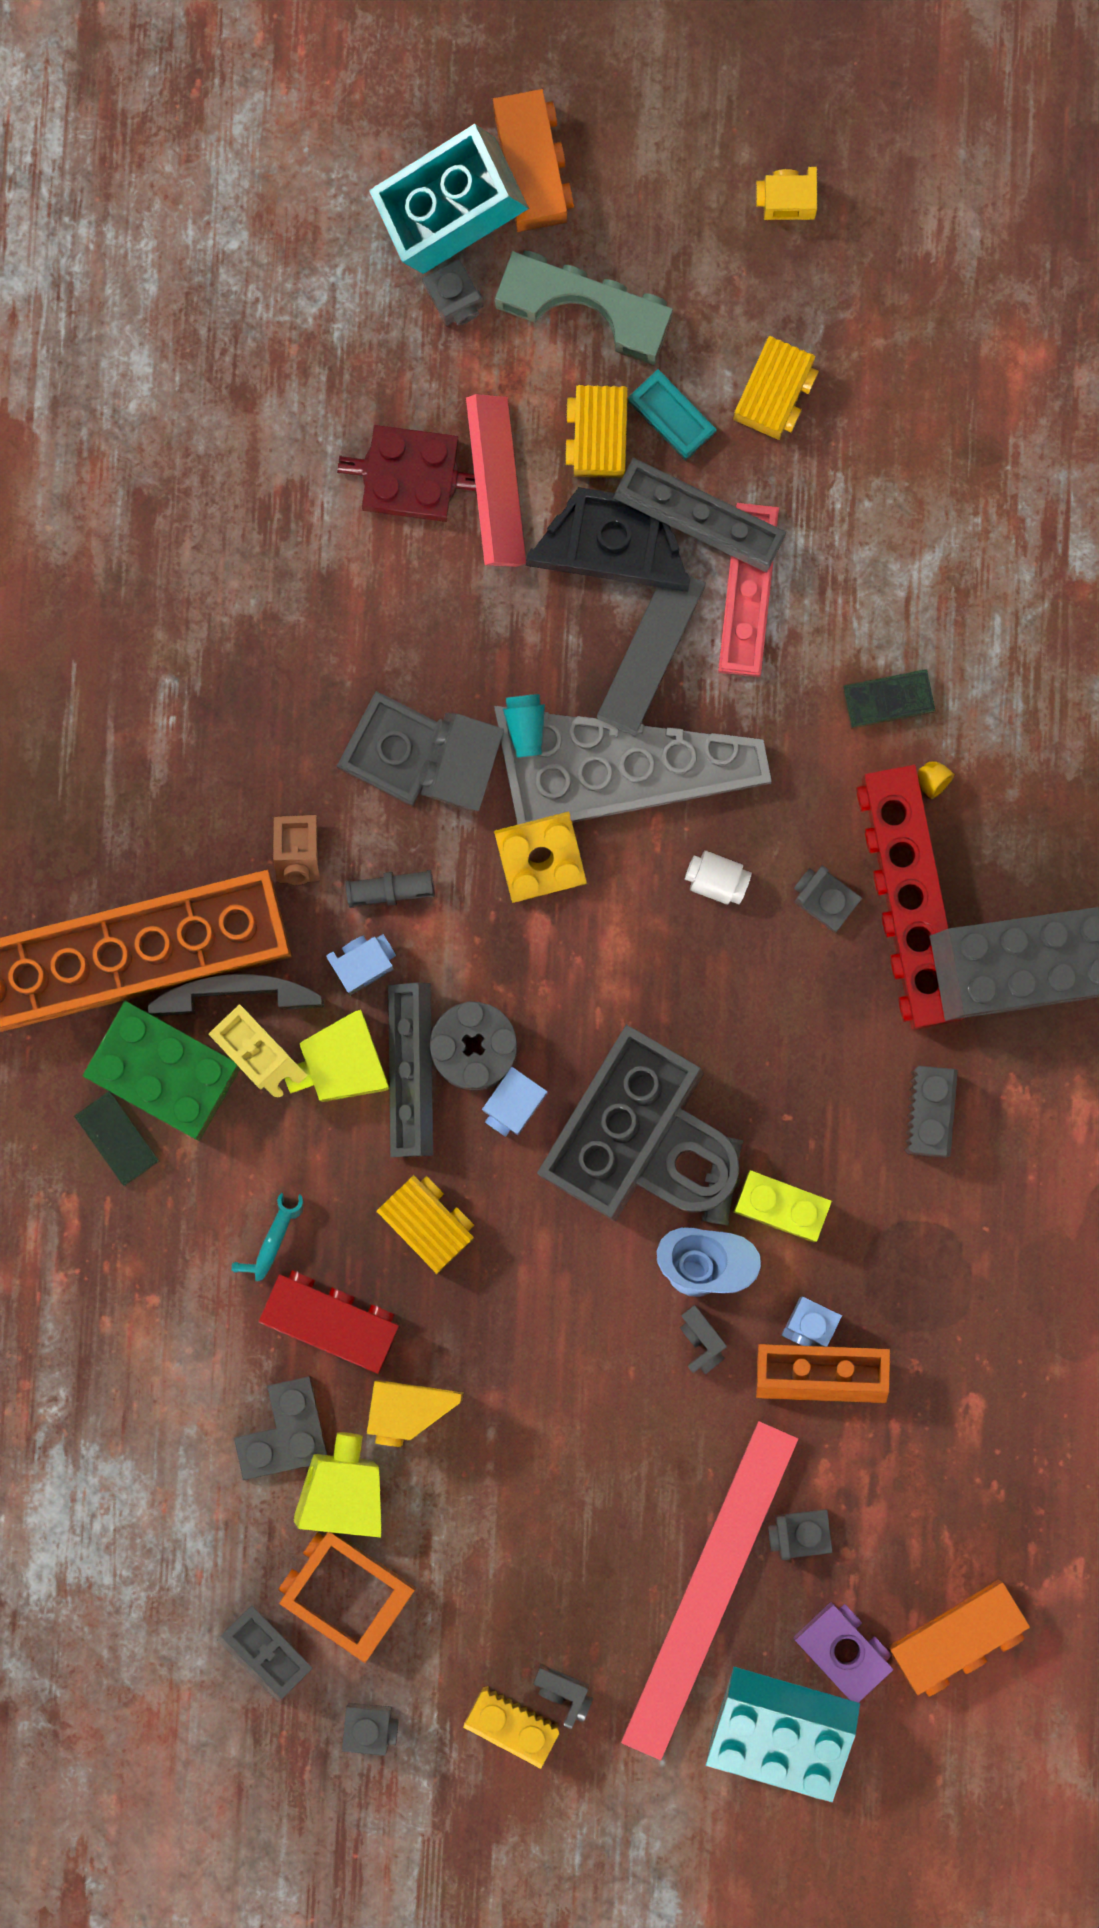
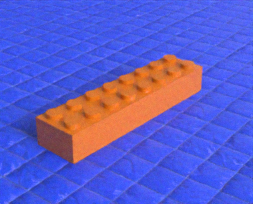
[0,870,292,1032]

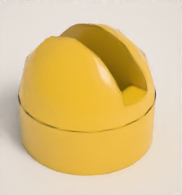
[917,761,955,799]

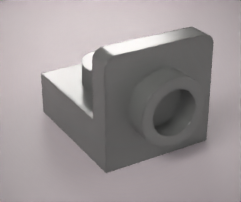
[422,259,483,326]
[794,865,862,933]
[680,1305,727,1374]
[768,1509,833,1560]
[533,1664,593,1729]

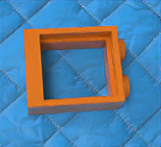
[278,1532,416,1663]

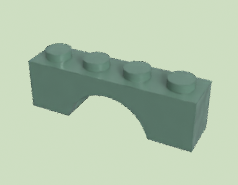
[495,250,673,366]

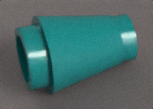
[503,694,545,757]

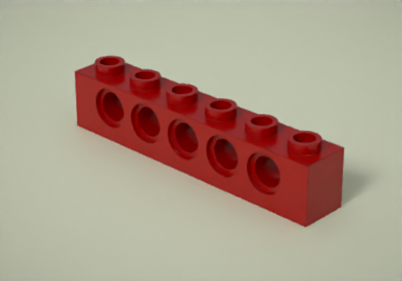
[856,764,965,1030]

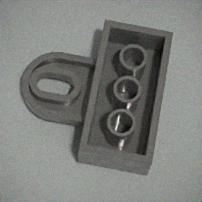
[537,1024,740,1222]

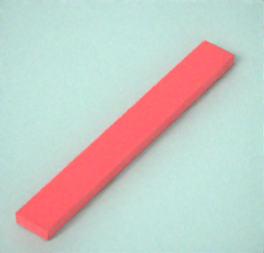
[621,1421,799,1761]

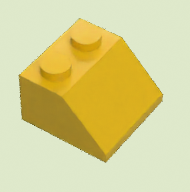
[367,1380,464,1447]

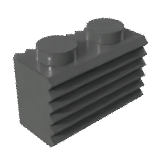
[904,1066,958,1158]

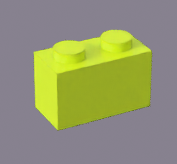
[733,1170,832,1243]

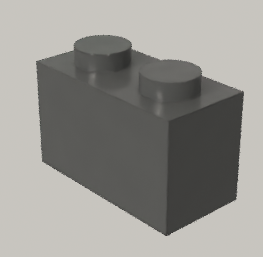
[419,713,504,811]

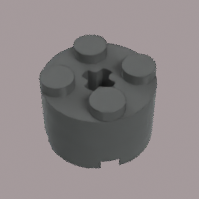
[430,1001,517,1091]

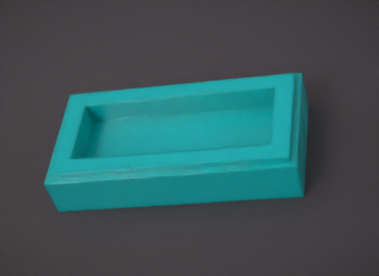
[627,369,717,461]

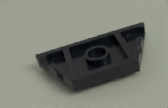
[526,487,690,592]

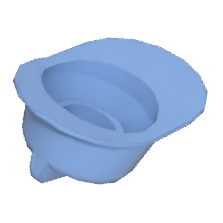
[656,1228,761,1297]

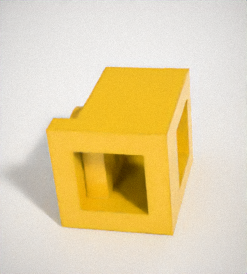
[756,167,817,220]

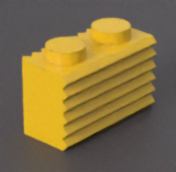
[733,336,819,440]
[566,385,628,478]
[377,1175,475,1274]
[463,1686,559,1769]

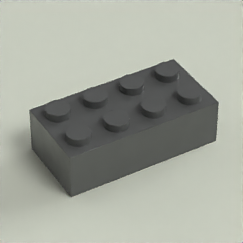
[930,907,1099,1021]

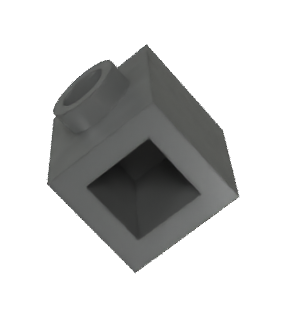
[342,1703,399,1756]

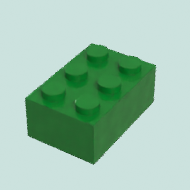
[82,1001,241,1141]

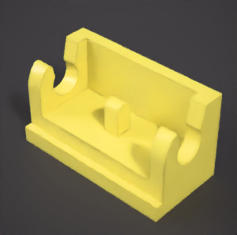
[209,1004,307,1097]

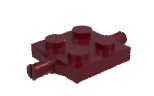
[337,425,476,522]

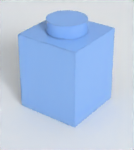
[482,1067,548,1137]

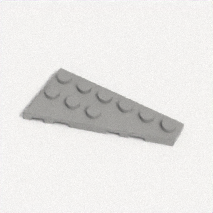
[494,706,772,825]

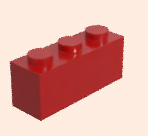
[259,1270,400,1374]

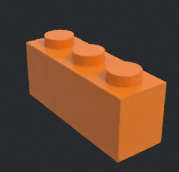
[493,89,574,232]
[756,1344,890,1403]
[887,1579,1030,1697]

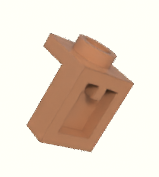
[273,815,320,885]

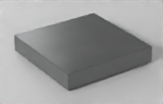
[337,691,437,807]

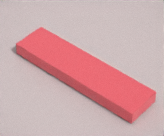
[466,394,526,567]
[718,503,779,677]

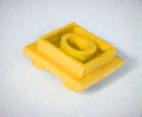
[494,811,587,903]

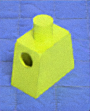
[284,1009,390,1102]
[294,1432,381,1538]

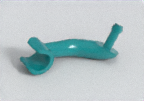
[231,1193,304,1282]

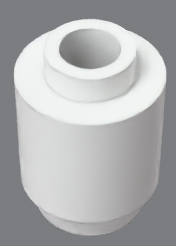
[685,850,752,905]

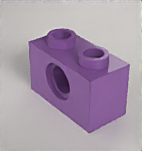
[793,1602,893,1703]

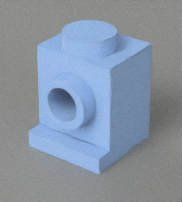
[326,934,396,996]
[781,1297,842,1347]

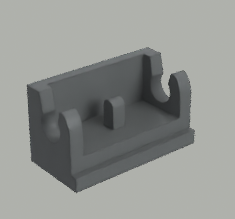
[217,1606,313,1702]

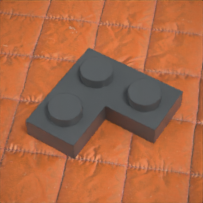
[234,1376,327,1480]

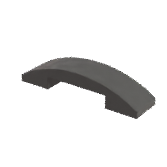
[148,974,324,1016]

